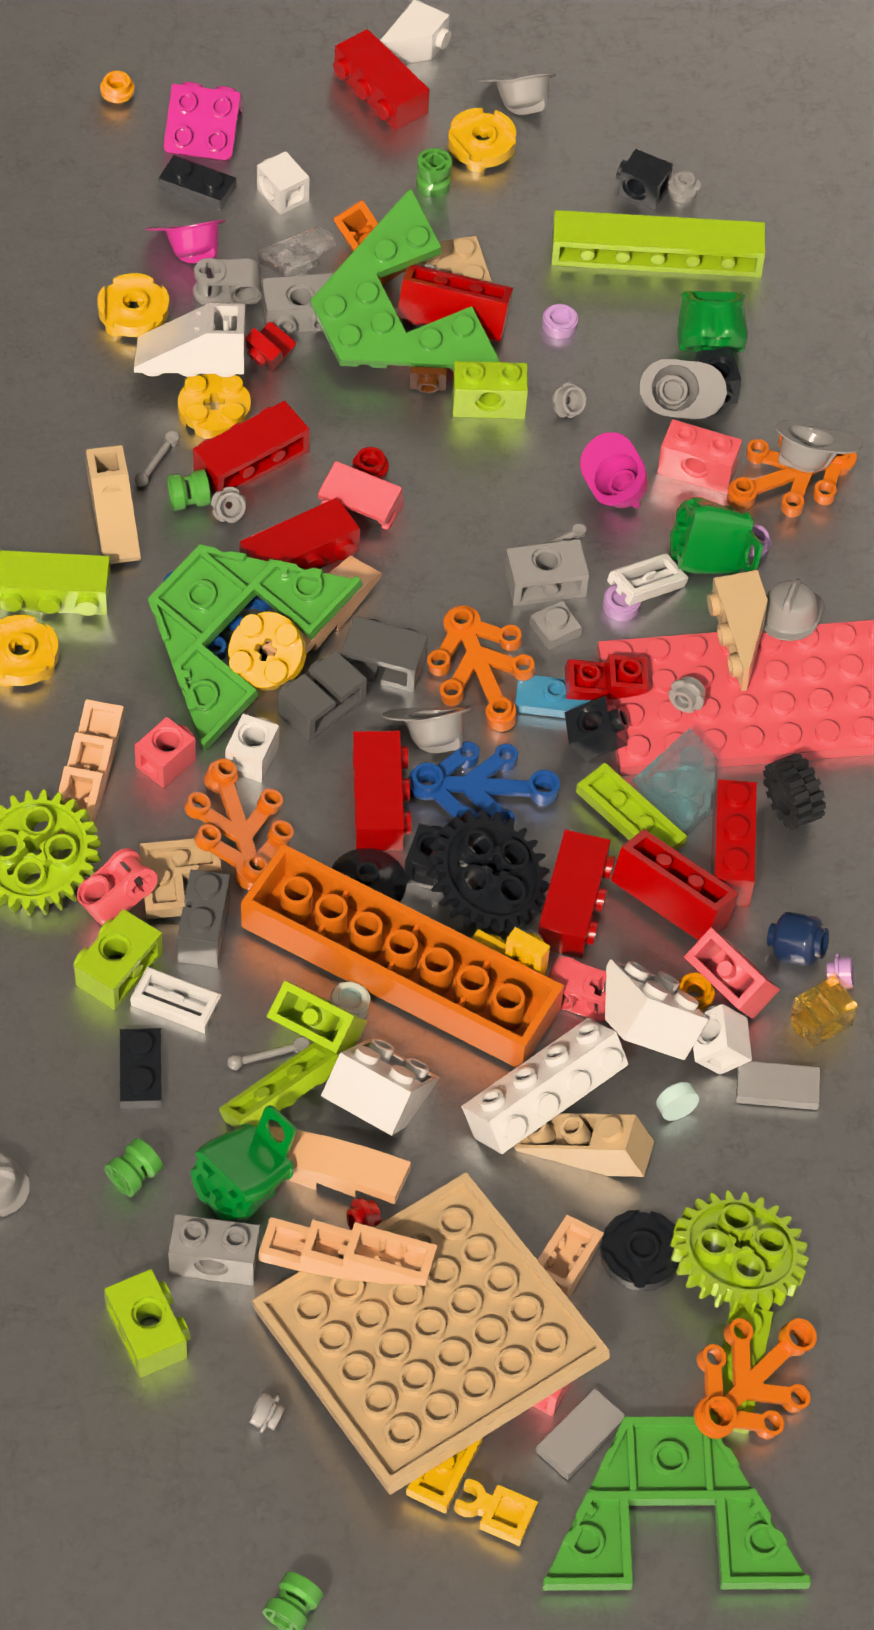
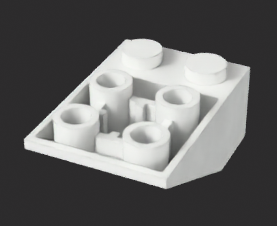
[134,303,246,377]

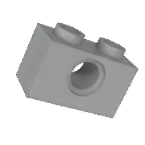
[262,273,333,334]
[504,539,589,607]
[168,1214,260,1286]

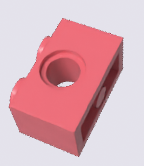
[657,419,742,494]
[684,928,780,1019]

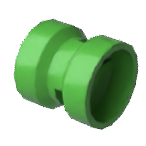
[416,148,452,198]
[167,469,211,512]
[104,1138,163,1197]
[262,1572,324,1630]

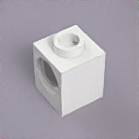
[257,151,309,215]
[225,714,279,783]
[693,1004,752,1075]

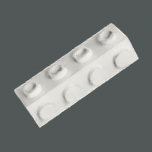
[461,1018,629,1154]

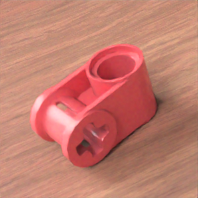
[77,848,157,926]
[547,956,607,1023]

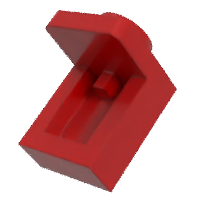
[245,322,296,371]

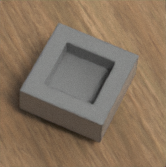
[529,600,582,651]

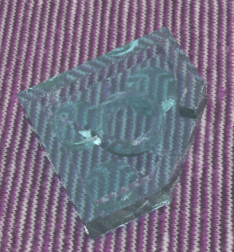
[632,728,718,836]

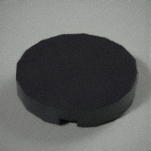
[599,1210,680,1291]

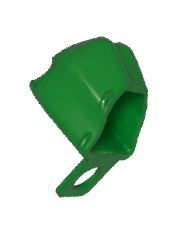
[677,291,748,353]
[670,497,763,575]
[190,1105,296,1222]

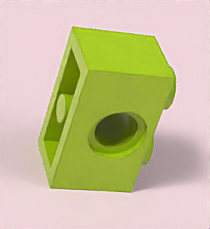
[453,361,528,419]
[73,909,163,1010]
[266,980,368,1054]
[104,1269,191,1378]

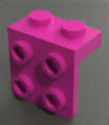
[164,82,244,161]

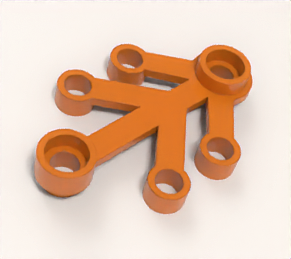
[727,434,857,517]
[427,606,535,732]
[184,759,294,890]
[694,1318,817,1440]

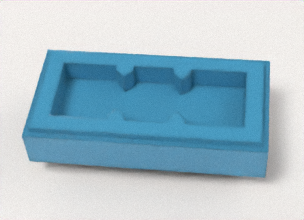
[515,675,593,718]

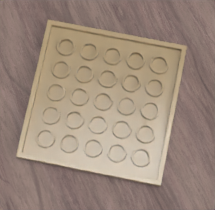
[252,1172,610,1495]

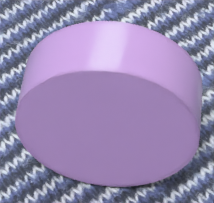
[542,304,578,339]
[603,584,641,622]

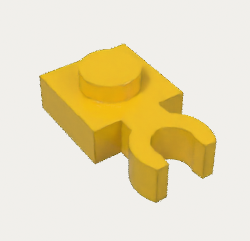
[454,1479,538,1546]

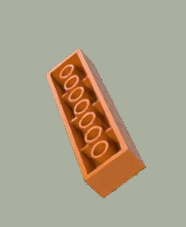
[241,843,564,1068]

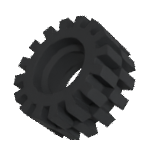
[763,753,826,830]

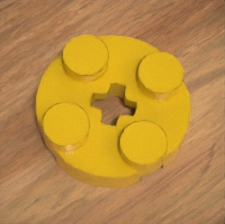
[448,108,516,172]
[97,273,170,337]
[178,374,251,439]
[228,612,307,691]
[0,615,59,687]

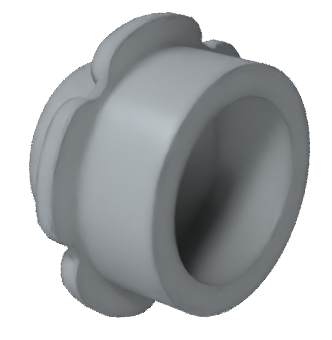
[668,171,701,203]
[552,382,586,418]
[211,487,247,523]
[668,676,705,713]
[248,1391,285,1433]

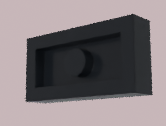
[158,155,236,210]
[120,1028,162,1109]

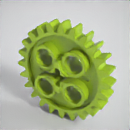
[0,789,102,916]
[670,1191,809,1314]

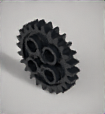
[426,810,550,935]

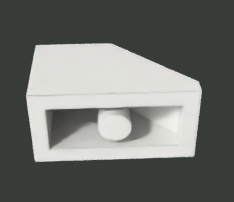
[380,0,451,64]

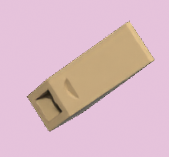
[86,445,141,564]
[707,570,768,691]
[514,1113,654,1177]

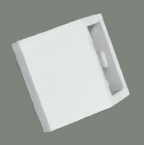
[605,959,709,1061]
[321,1038,439,1136]

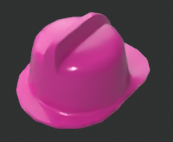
[146,220,226,263]
[580,432,648,509]

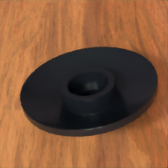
[331,848,407,902]

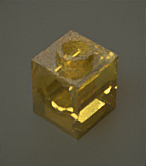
[790,976,858,1048]

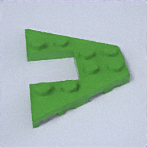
[310,189,500,372]
[147,544,363,751]
[542,1416,811,1591]

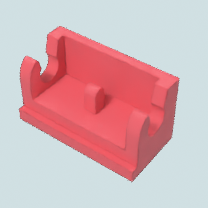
[318,461,404,530]

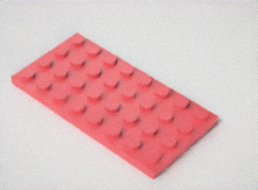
[597,620,874,776]

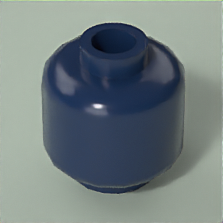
[767,912,829,967]

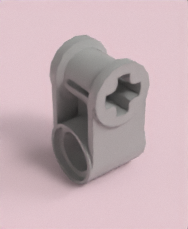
[193,258,262,306]

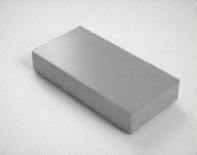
[736,1061,820,1110]
[536,1388,627,1480]

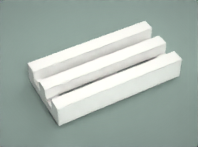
[607,553,688,606]
[130,966,221,1034]

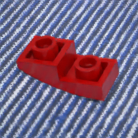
[564,654,649,700]

